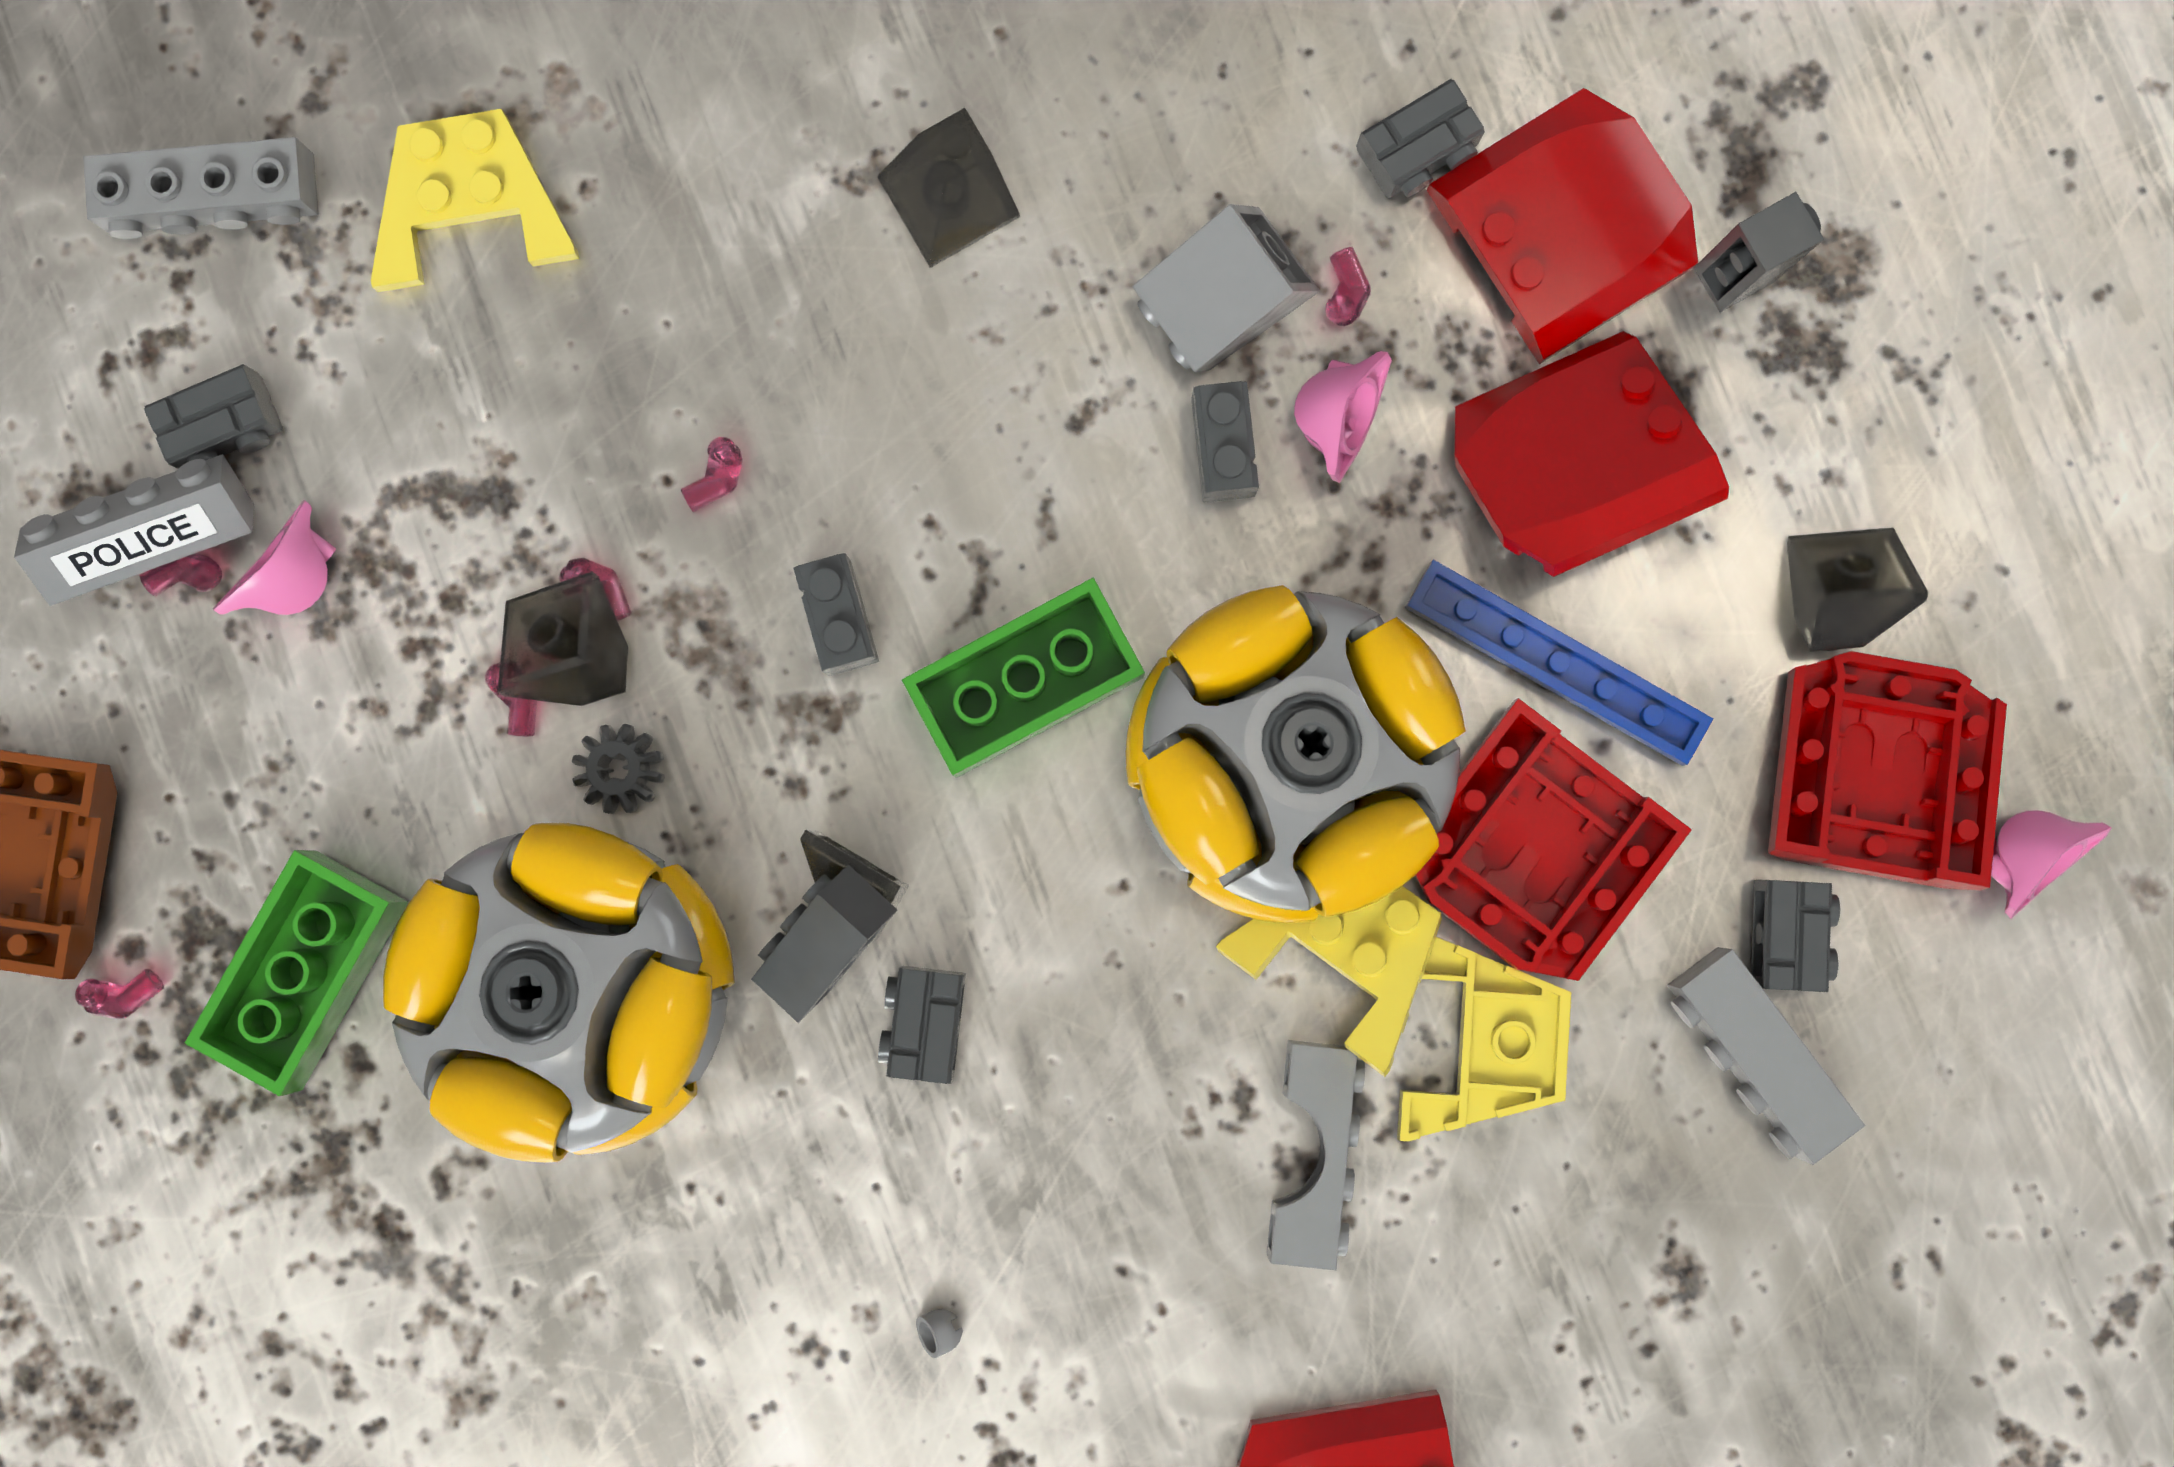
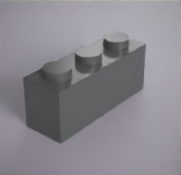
[1694,192,1824,313]
[751,865,897,1023]

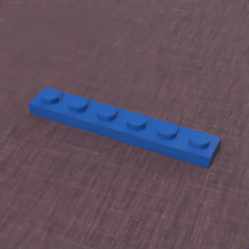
[1405,559,1714,766]

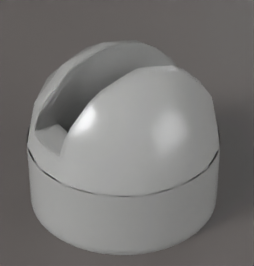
[916,1309,963,1358]

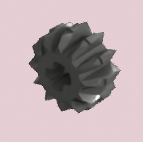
[572,724,665,814]

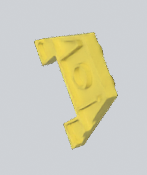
[371,109,579,292]
[1216,886,1442,1077]
[1397,937,1571,1141]

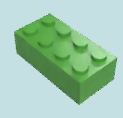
[902,577,1145,778]
[185,850,408,1097]

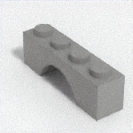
[1267,1040,1365,1270]

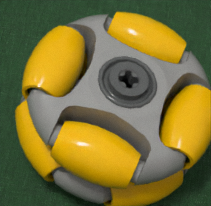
[1125,585,1466,923]
[383,823,735,1163]

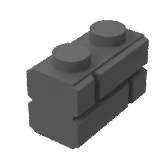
[1356,79,1485,199]
[144,364,283,469]
[1191,381,1259,502]
[793,553,879,676]
[1751,880,1840,992]
[878,966,966,1084]

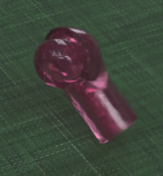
[1325,247,1371,326]
[681,437,743,512]
[139,553,222,597]
[559,558,632,623]
[485,662,538,737]
[75,969,164,1019]

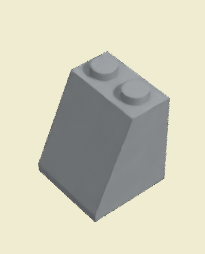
[1132,204,1320,372]

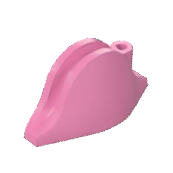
[1294,351,1392,483]
[213,500,336,615]
[1991,810,2112,919]

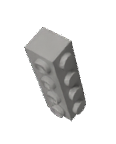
[83,137,318,239]

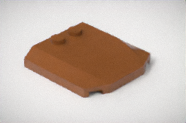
[0,750,118,980]

